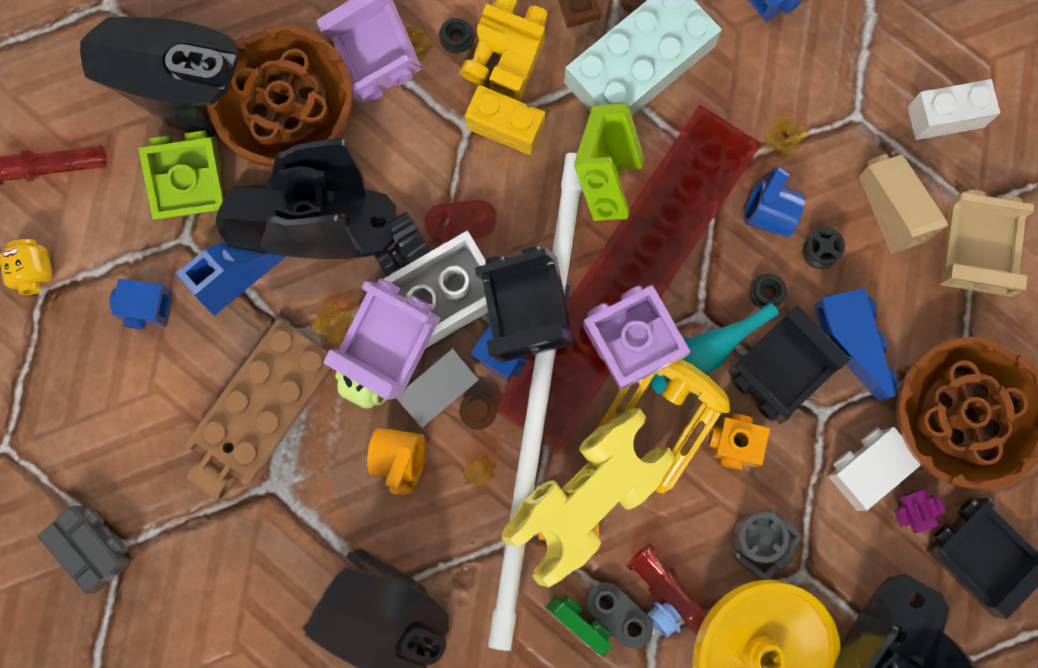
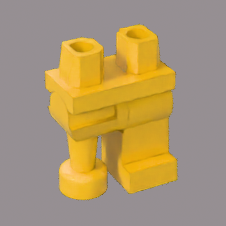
[459,0,547,101]

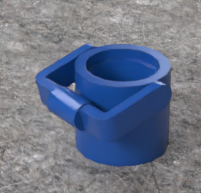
[743,167,805,238]

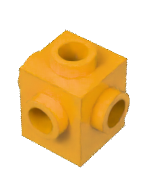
[708,413,770,470]

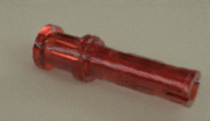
[0,145,107,185]
[626,543,707,636]

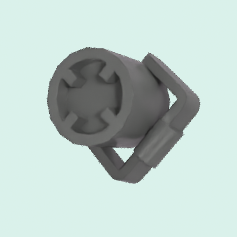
[732,510,801,580]

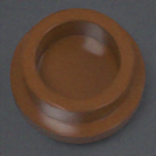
[459,393,496,430]

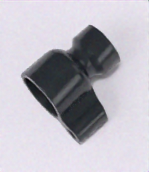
[374,211,431,276]

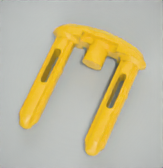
[596,359,730,494]

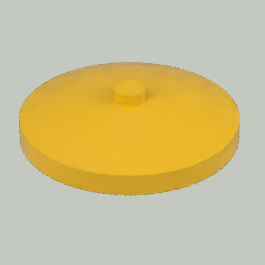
[693,580,841,668]

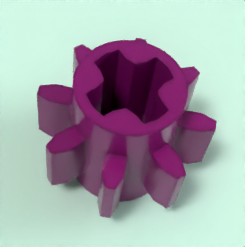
[894,488,946,533]

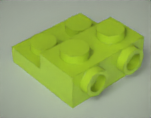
[138,130,225,220]

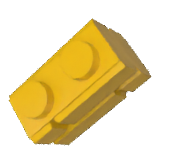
[465,85,546,156]

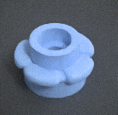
[647,602,682,638]

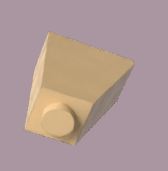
[859,154,948,255]

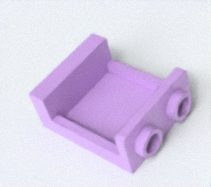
[316,0,422,102]
[323,279,441,400]

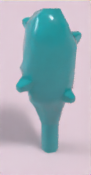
[650,302,779,394]

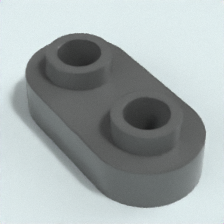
[586,582,653,648]

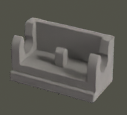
[397,348,479,428]

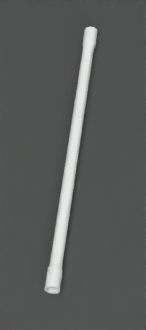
[487,153,582,651]

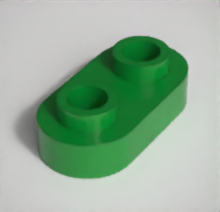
[545,594,613,658]

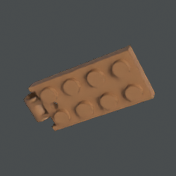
[184,319,333,501]

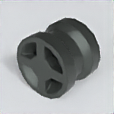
[802,228,845,270]

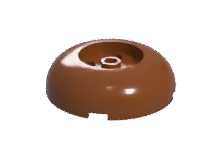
[207,25,353,168]
[896,337,1038,489]

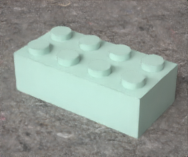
[564,0,722,116]

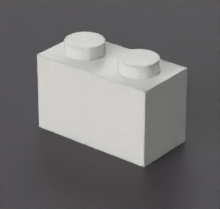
[907,79,1000,140]
[828,427,920,511]

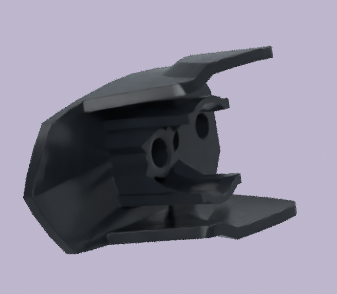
[80,17,240,137]
[216,139,396,259]
[302,548,449,668]
[834,574,977,668]

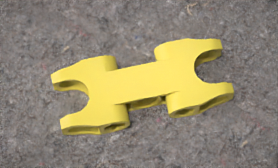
[501,408,675,587]

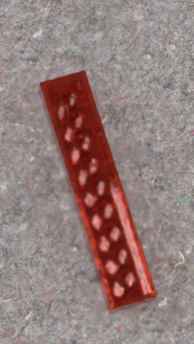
[496,105,762,454]

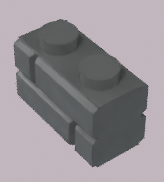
[38,506,131,594]

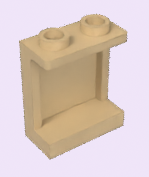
[939,190,1034,297]

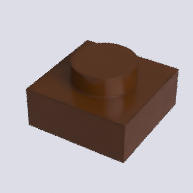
[558,0,601,28]

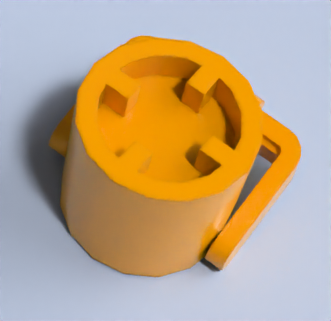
[367,428,426,496]

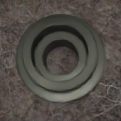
[439,18,474,54]
[750,274,787,309]

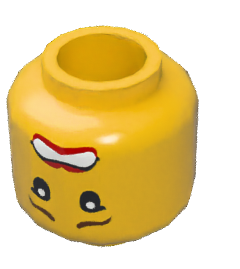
[0,239,53,295]

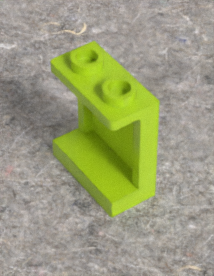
[574,103,645,221]

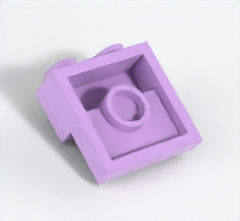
[584,285,690,391]

